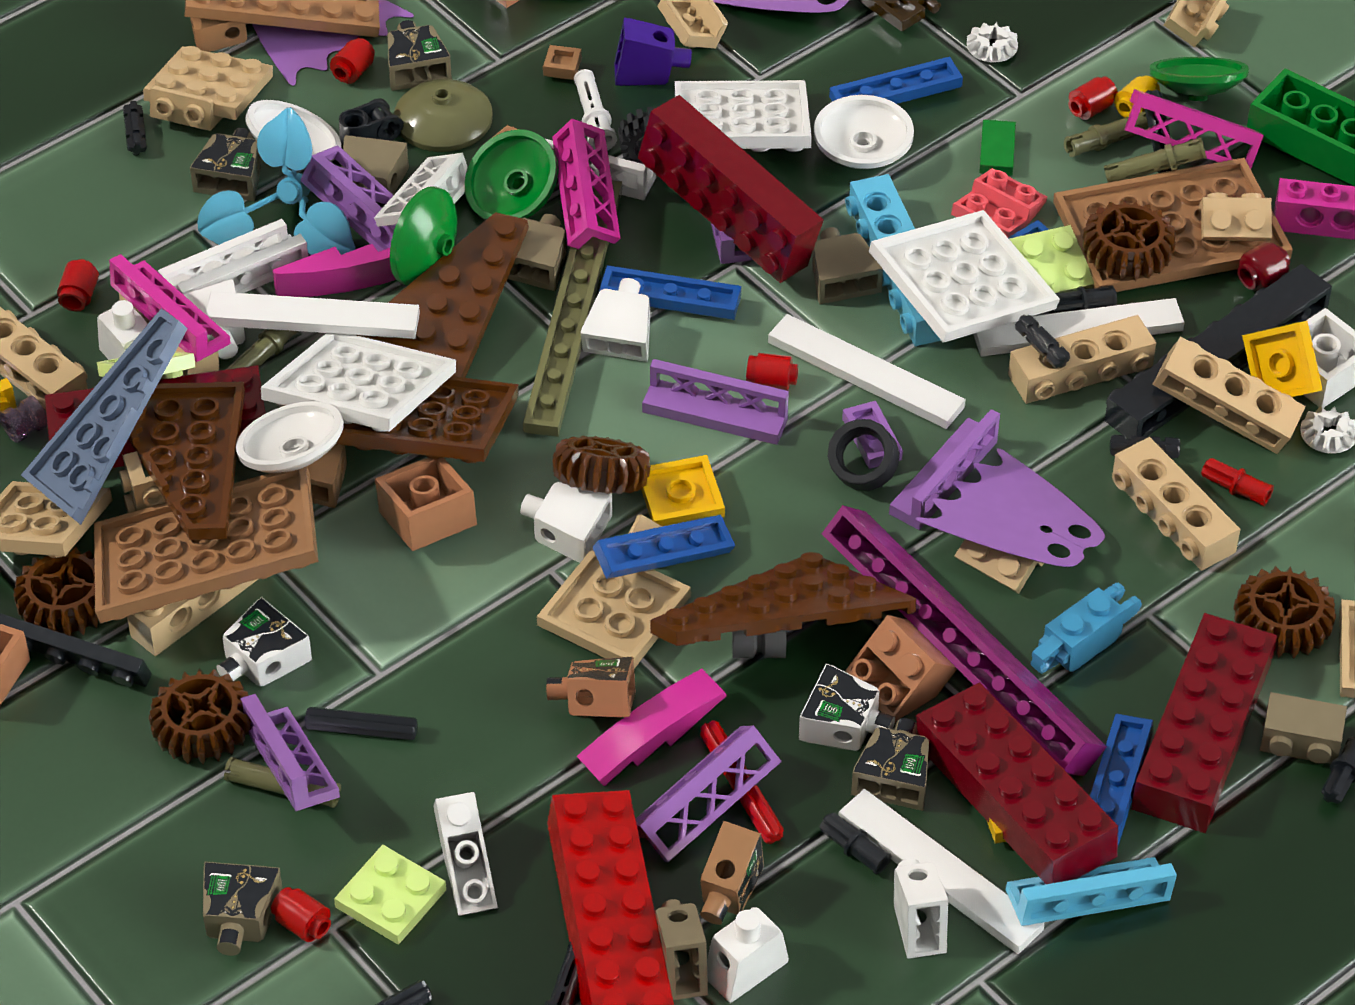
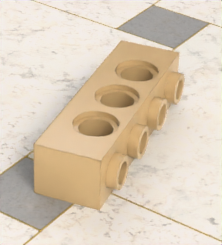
[0,307,88,410]
[1008,315,1156,404]
[1152,336,1306,454]
[1112,437,1240,571]
[127,579,258,657]

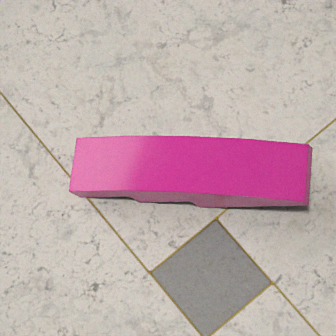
[273,244,396,297]
[577,668,727,786]

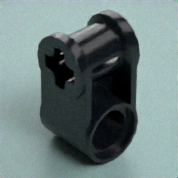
[339,98,404,149]

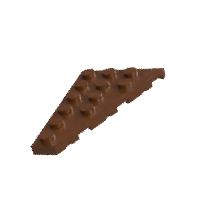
[356,212,529,378]
[128,382,245,540]
[650,552,916,646]

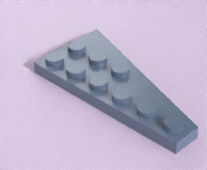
[21,308,188,525]

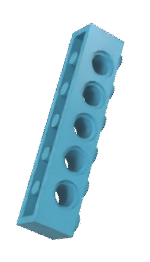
[845,174,941,346]

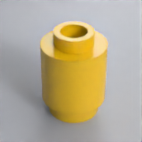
[1114,75,1160,118]

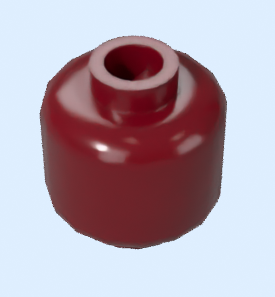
[1238,242,1290,291]

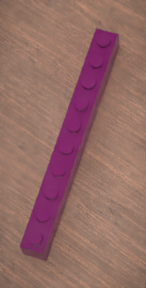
[821,505,1107,776]

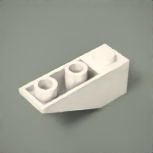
[433,792,498,916]

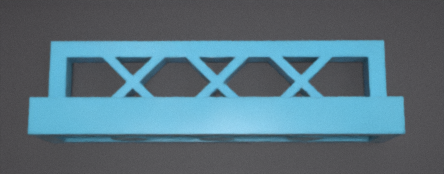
[1006,857,1177,926]

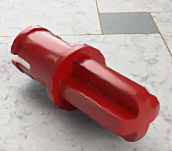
[1201,458,1274,507]

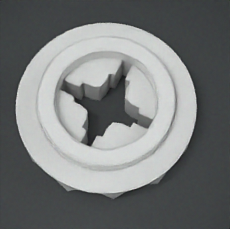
[967,22,1018,62]
[1300,406,1355,454]

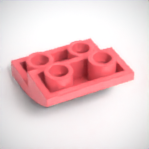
[951,168,1047,238]

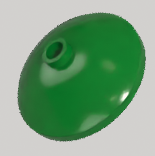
[1150,57,1249,101]
[465,129,559,220]
[390,186,458,286]

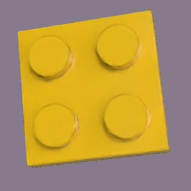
[1242,321,1322,397]
[641,455,725,527]

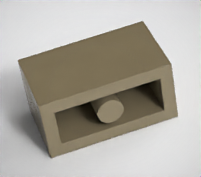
[1260,692,1347,764]

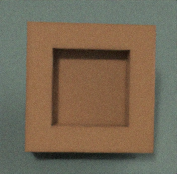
[543,45,582,80]

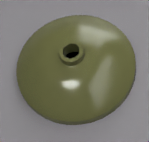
[394,79,493,152]

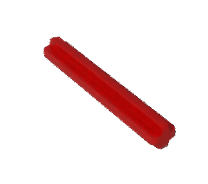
[700,720,784,844]

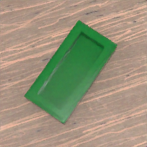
[979,119,1016,176]

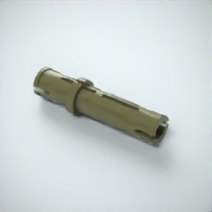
[1064,111,1149,157]
[1104,137,1207,183]
[226,329,299,370]
[224,757,341,808]

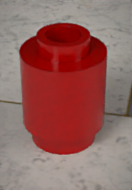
[330,38,375,84]
[1068,76,1118,120]
[57,259,99,312]
[746,353,798,391]
[271,887,331,942]

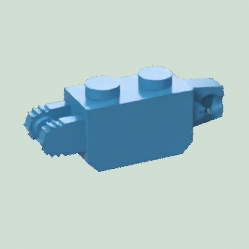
[1031,582,1142,674]

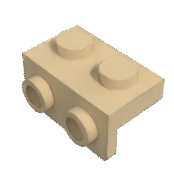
[657,0,728,49]
[1164,0,1230,47]
[150,86,223,131]
[1199,192,1272,241]
[119,451,166,513]
[955,539,1044,594]

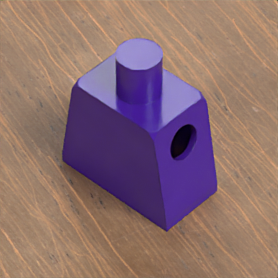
[614,17,692,86]

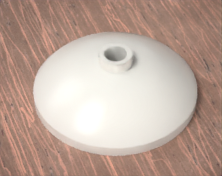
[814,95,914,169]
[246,100,341,162]
[236,401,344,473]

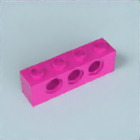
[1274,178,1355,240]

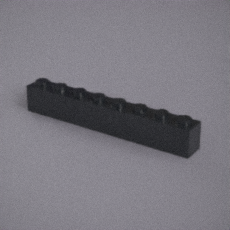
[1105,264,1332,439]

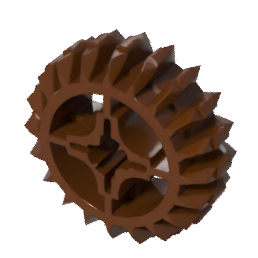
[1083,199,1176,281]
[552,435,651,494]
[14,547,99,636]
[1233,565,1336,659]
[149,668,252,765]

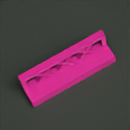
[1124,89,1264,169]
[552,119,621,249]
[109,254,231,362]

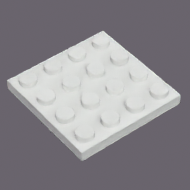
[675,80,811,152]
[869,210,1060,343]
[261,333,456,432]

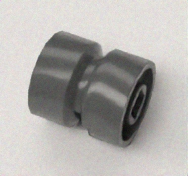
[732,630,786,658]

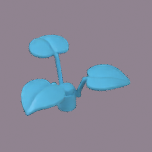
[198,107,355,255]

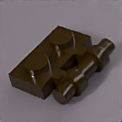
[859,0,941,32]

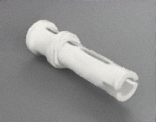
[574,69,617,150]

